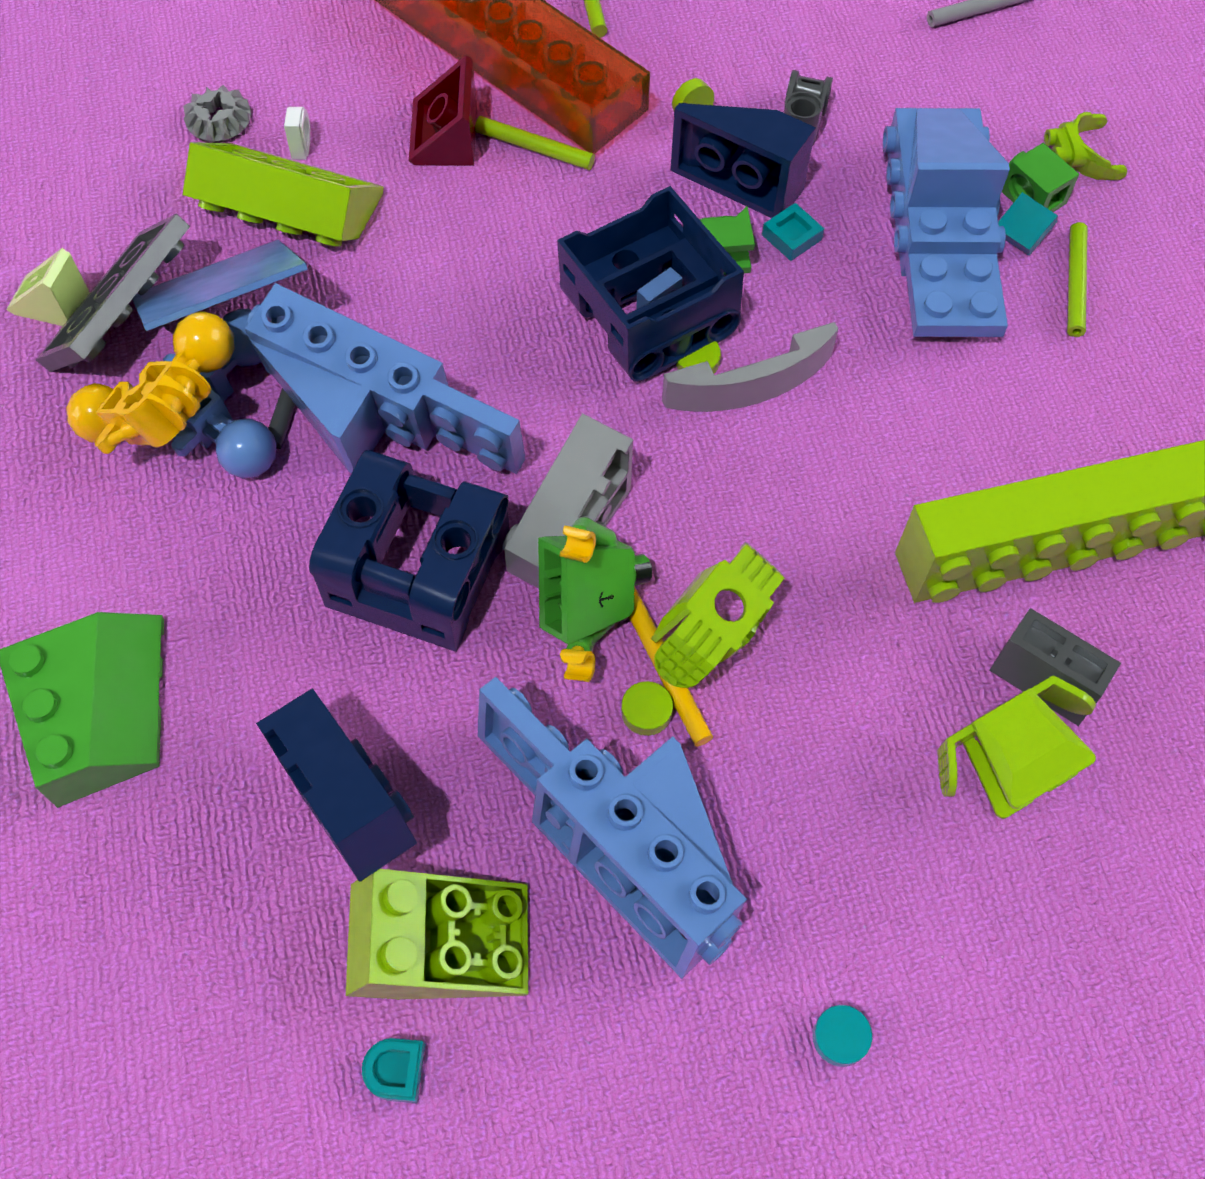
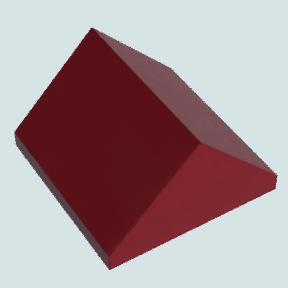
[408,55,477,166]

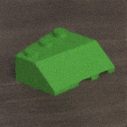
[0,612,164,808]

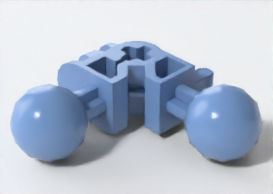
[163,308,276,479]

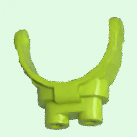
[1044,112,1127,180]

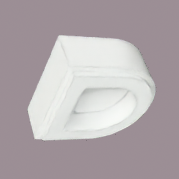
[284,107,310,160]

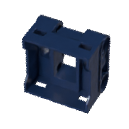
[557,186,744,381]
[309,450,510,652]

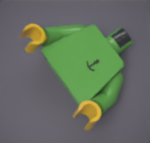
[538,517,652,682]

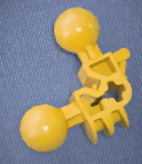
[66,311,235,454]

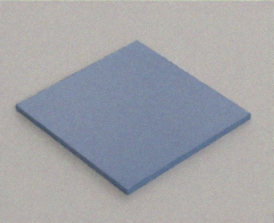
[132,240,308,331]

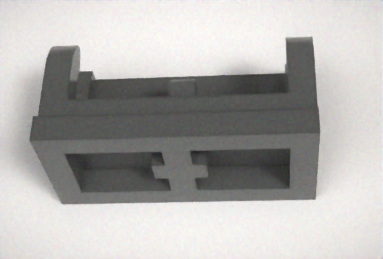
[989,608,1121,726]

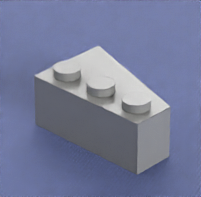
[503,413,633,589]

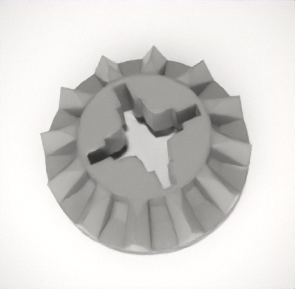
[183,85,251,141]

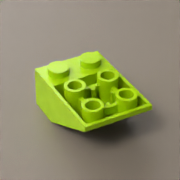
[345,869,528,1000]

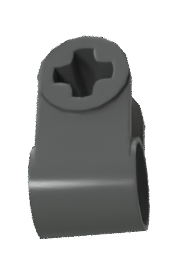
[783,70,833,146]

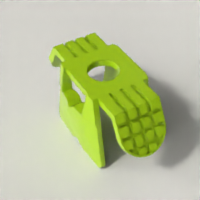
[651,542,785,688]
[937,675,1096,819]

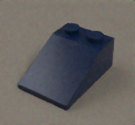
[670,103,816,218]

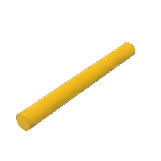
[629,586,713,747]

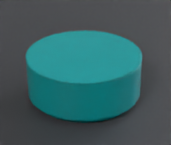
[813,1005,872,1067]

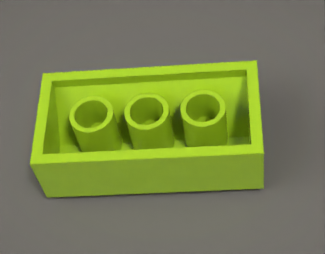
[182,142,384,246]

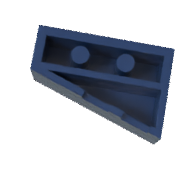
[256,688,417,882]

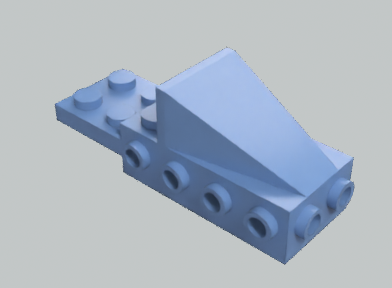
[883,108,1010,337]
[245,283,525,474]
[477,677,747,979]

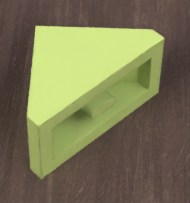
[6,248,90,326]

